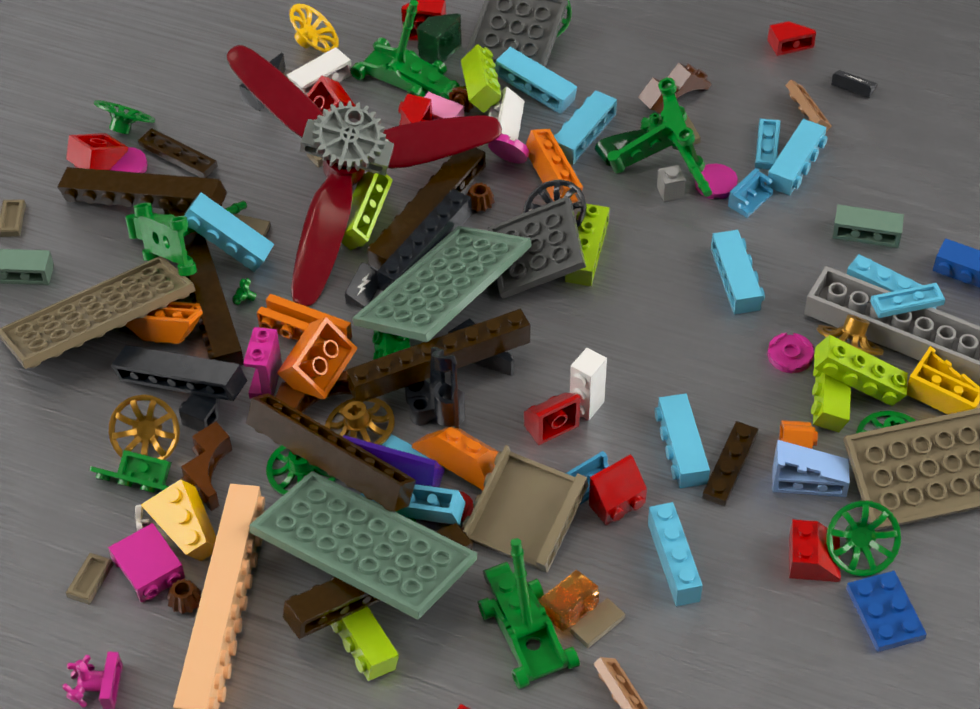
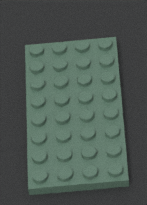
[352,226,532,342]
[249,471,477,620]

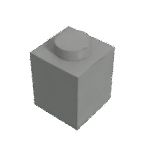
[657,165,686,202]

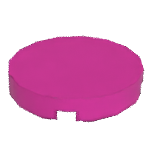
[488,134,529,164]
[110,147,148,173]
[695,163,738,199]
[767,333,814,373]

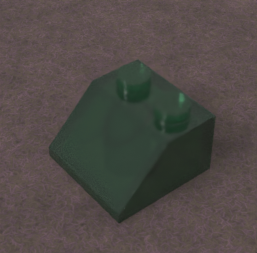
[417,13,462,64]

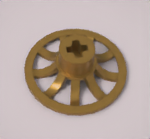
[816,314,884,356]
[108,394,180,460]
[325,398,395,445]

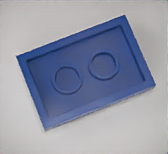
[846,570,927,653]

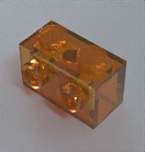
[540,569,599,632]

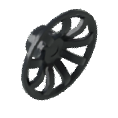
[523,180,586,228]

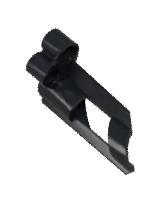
[405,347,466,429]

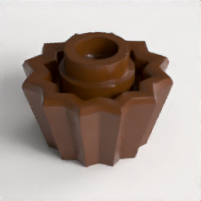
[448,86,474,113]
[467,182,495,212]
[167,579,202,615]

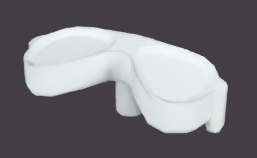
[135,505,149,531]

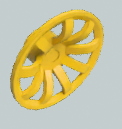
[289,3,339,53]

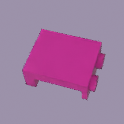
[243,327,282,399]
[108,523,185,602]

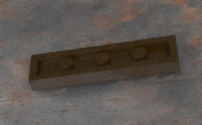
[138,128,218,178]
[702,421,759,507]

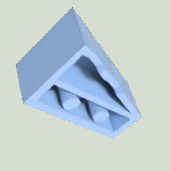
[772,440,850,497]

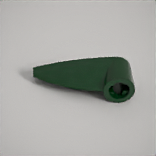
[595,129,648,166]

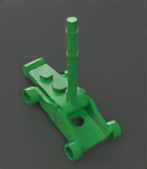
[350,0,460,99]
[125,201,247,276]
[477,538,580,690]

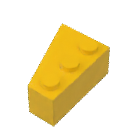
[907,346,980,415]
[141,479,216,561]

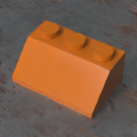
[277,317,358,400]

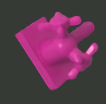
[62,652,123,709]

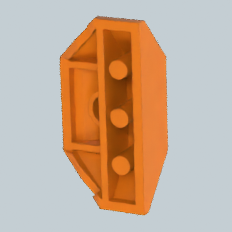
[125,302,203,344]
[412,427,499,490]

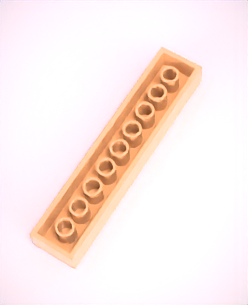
[173,484,265,709]

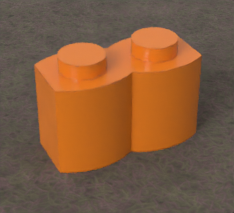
[779,420,818,449]

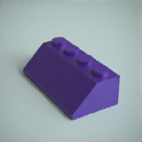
[343,435,445,488]

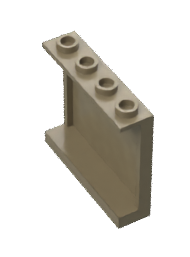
[462,445,589,573]

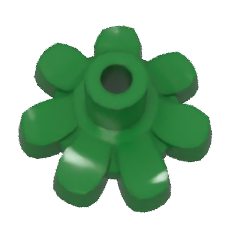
[640,113,663,132]
[232,278,257,305]

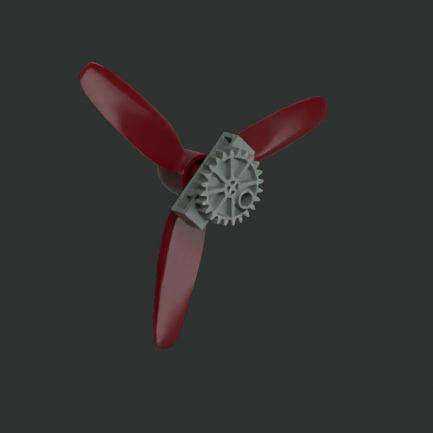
[227,45,502,306]

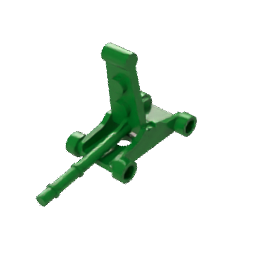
[607,78,712,197]

